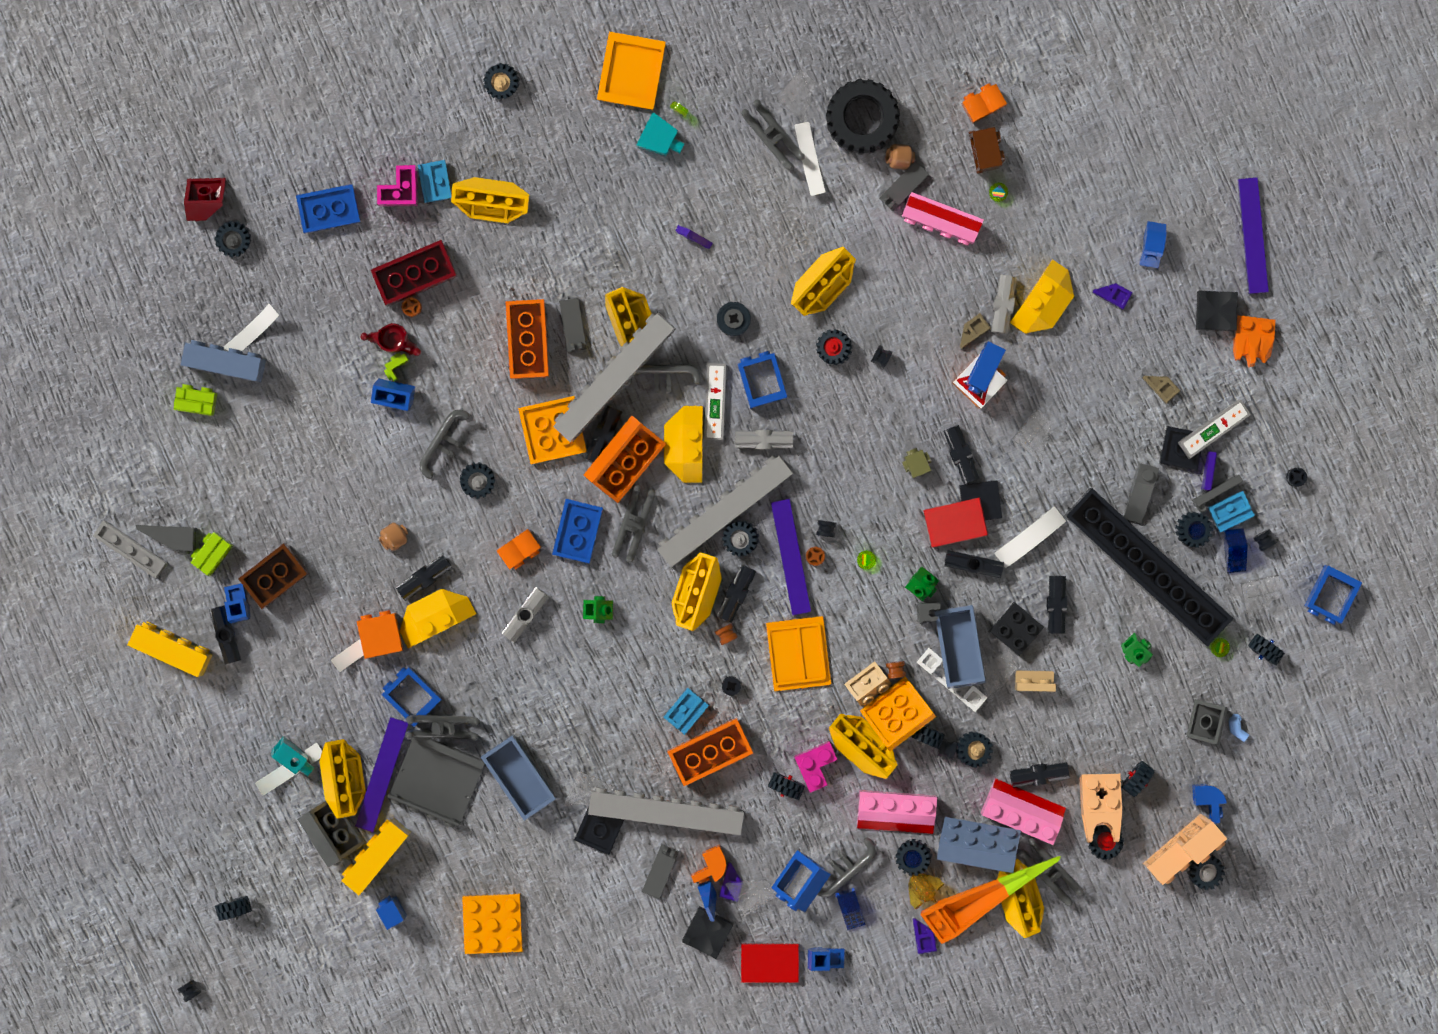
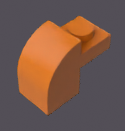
[691,844,726,884]

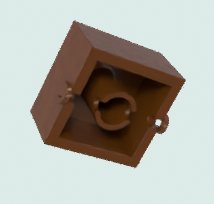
[969,127,1005,174]

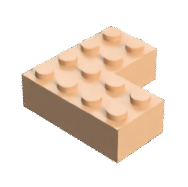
[1143,814,1227,885]

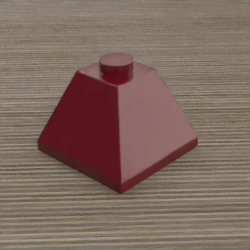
[184,178,226,221]

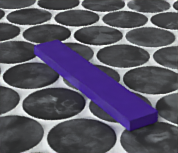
[1238,177,1269,294]
[771,499,811,615]
[355,717,408,832]

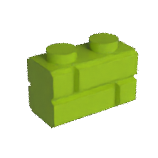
[173,384,217,416]
[190,532,234,576]

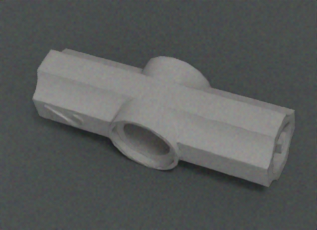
[991,275,1017,334]
[735,430,793,449]
[502,587,549,643]

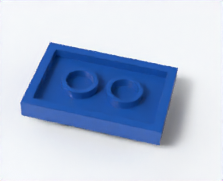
[296,184,361,234]
[552,499,603,564]

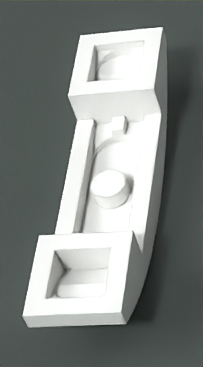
[994,506,1066,568]
[917,648,988,712]

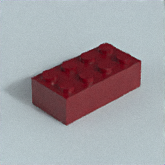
[370,240,458,307]

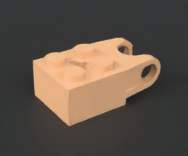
[1080,774,1122,843]

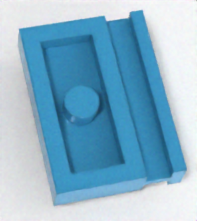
[418,160,452,203]
[1207,491,1255,532]
[663,688,709,735]

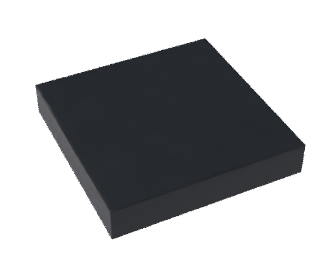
[1159,426,1201,471]
[959,480,1002,520]
[574,806,624,855]

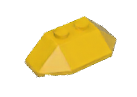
[451,177,529,223]
[791,247,856,316]
[1010,259,1074,334]
[605,287,651,347]
[664,406,703,483]
[672,552,722,631]
[400,589,476,648]
[829,714,898,779]
[319,739,366,819]
[997,859,1044,938]

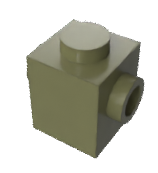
[902,448,931,478]

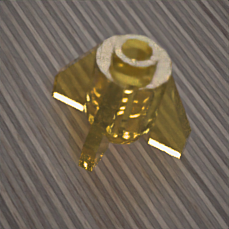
[908,874,945,909]

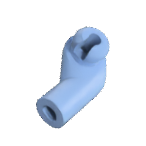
[1228,714,1249,742]

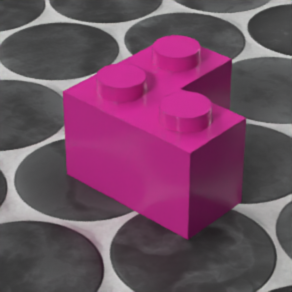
[377,165,418,206]
[794,741,837,793]

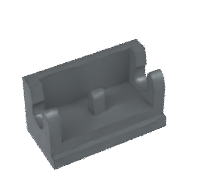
[917,602,940,623]

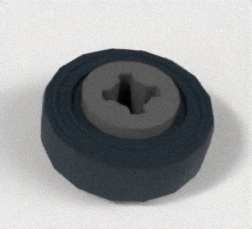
[717,302,751,336]

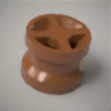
[401,297,422,317]
[806,547,825,566]
[715,623,738,645]
[886,661,907,679]

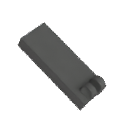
[879,161,929,212]
[559,298,587,352]
[1192,474,1243,512]
[642,843,679,899]

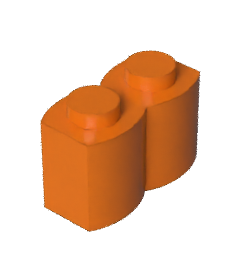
[961,83,1007,124]
[497,528,541,570]

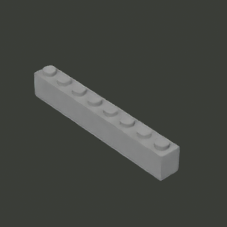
[553,313,676,442]
[657,455,793,567]
[588,787,744,835]

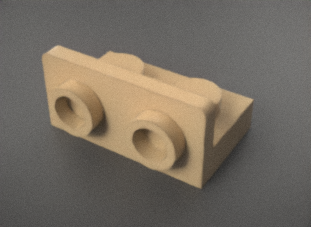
[844,661,891,707]
[1015,670,1056,692]

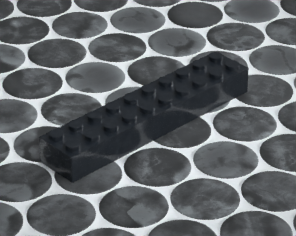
[1064,488,1234,647]

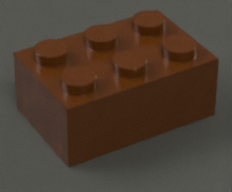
[238,543,310,609]

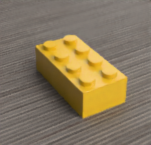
[127,621,213,677]
[342,818,411,895]

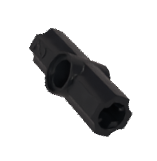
[585,405,623,462]
[943,425,979,484]
[944,550,1004,578]
[396,555,453,601]
[717,564,756,623]
[1047,576,1067,634]
[209,605,241,665]
[1010,762,1070,787]

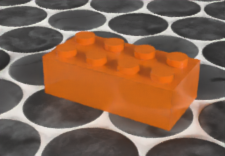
[505,299,550,379]
[584,416,666,503]
[667,717,753,786]

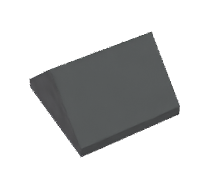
[1186,699,1228,745]

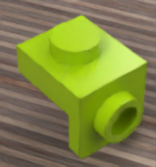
[384,352,410,382]

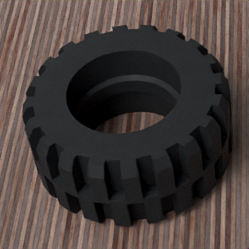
[826,79,900,155]

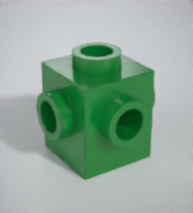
[905,566,940,602]
[583,596,613,623]
[1121,633,1153,667]

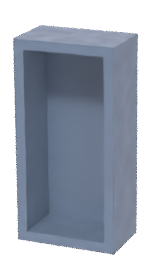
[180,340,266,382]
[935,605,986,689]
[481,734,557,821]
[937,817,1021,873]

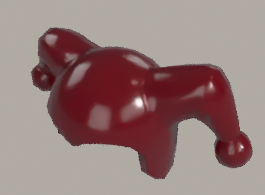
[360,323,421,356]

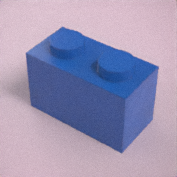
[371,378,416,411]
[376,895,407,930]

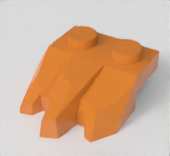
[1233,315,1275,368]

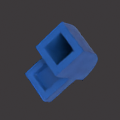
[1139,221,1166,268]
[224,583,250,623]
[1192,784,1227,824]
[808,947,845,971]

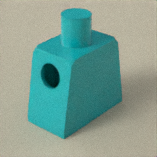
[636,113,685,156]
[271,736,314,776]

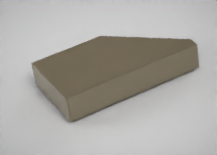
[960,313,991,349]
[1142,376,1180,404]

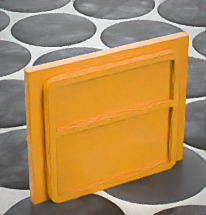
[597,31,666,110]
[766,616,831,691]

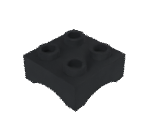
[1196,291,1238,331]
[989,602,1044,656]
[682,906,733,959]

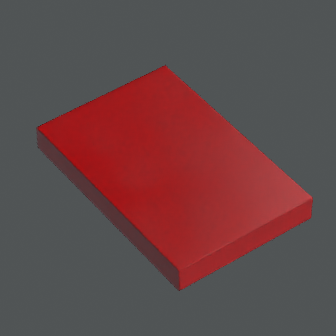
[923,497,988,547]
[741,943,799,983]

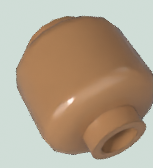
[885,144,915,170]
[378,523,408,551]

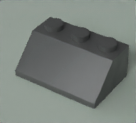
[297,801,365,867]

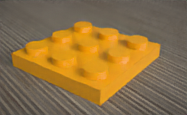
[518,396,587,464]
[860,676,936,751]
[462,893,523,954]

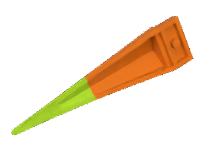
[920,856,1061,944]

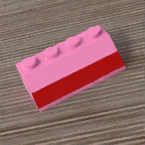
[901,192,984,246]
[981,778,1066,845]
[857,790,937,834]

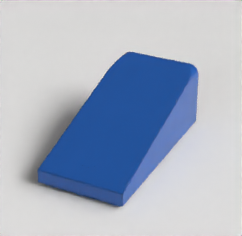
[698,881,717,922]

